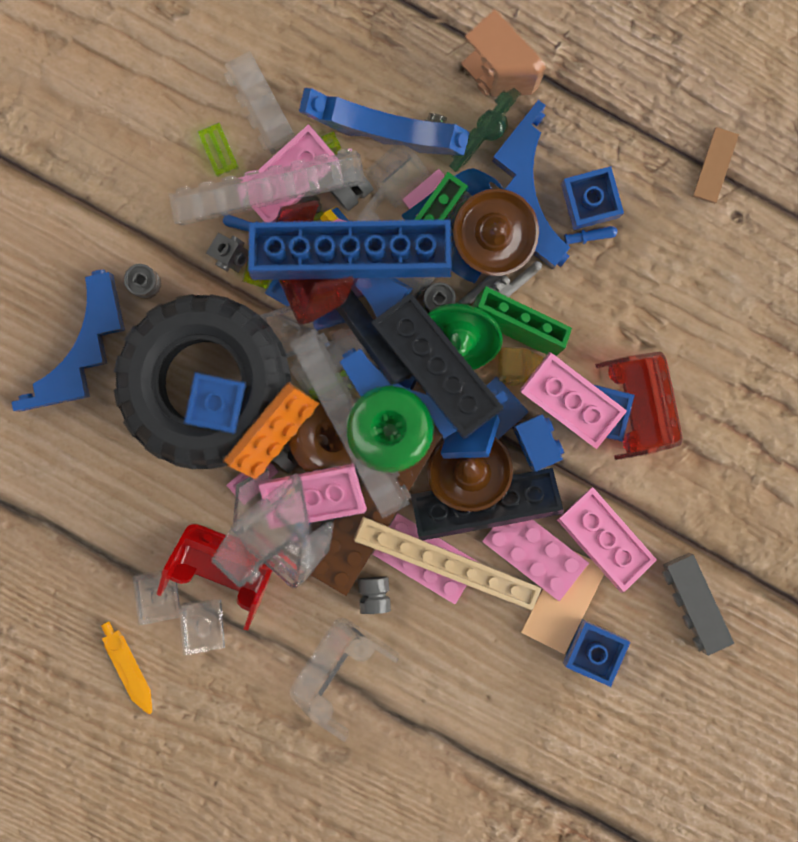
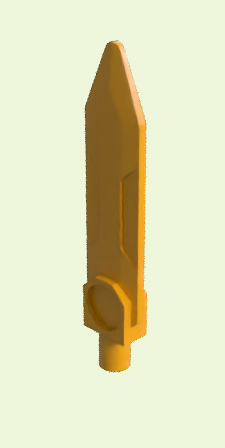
[100,621,152,714]

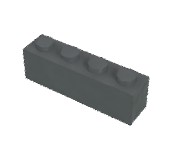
[662,553,735,656]

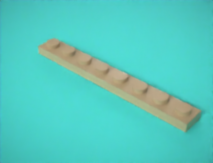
[354,517,542,611]

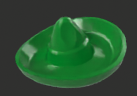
[428,303,503,370]
[346,386,434,473]

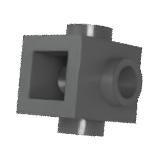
[206,232,249,273]

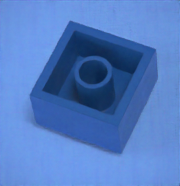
[561,166,624,230]
[512,414,564,472]
[563,619,631,687]

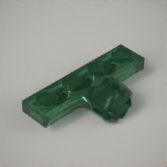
[449,88,521,172]

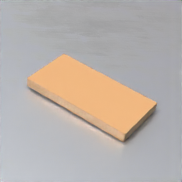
[521,551,604,654]

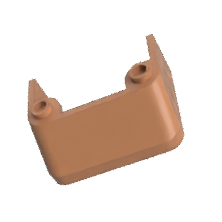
[461,9,546,97]

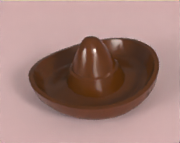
[454,189,539,276]
[288,398,359,472]
[427,437,513,512]

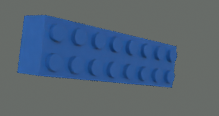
[249,220,451,280]

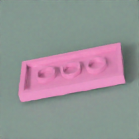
[237,124,341,222]
[520,352,627,449]
[258,464,366,530]
[557,487,657,593]
[373,513,480,604]
[482,520,589,601]

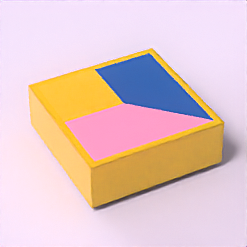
[320,206,350,222]

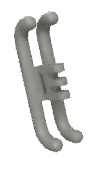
[457,261,542,305]

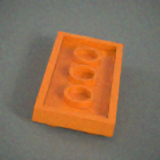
[224,383,319,480]

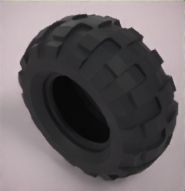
[114,294,291,469]

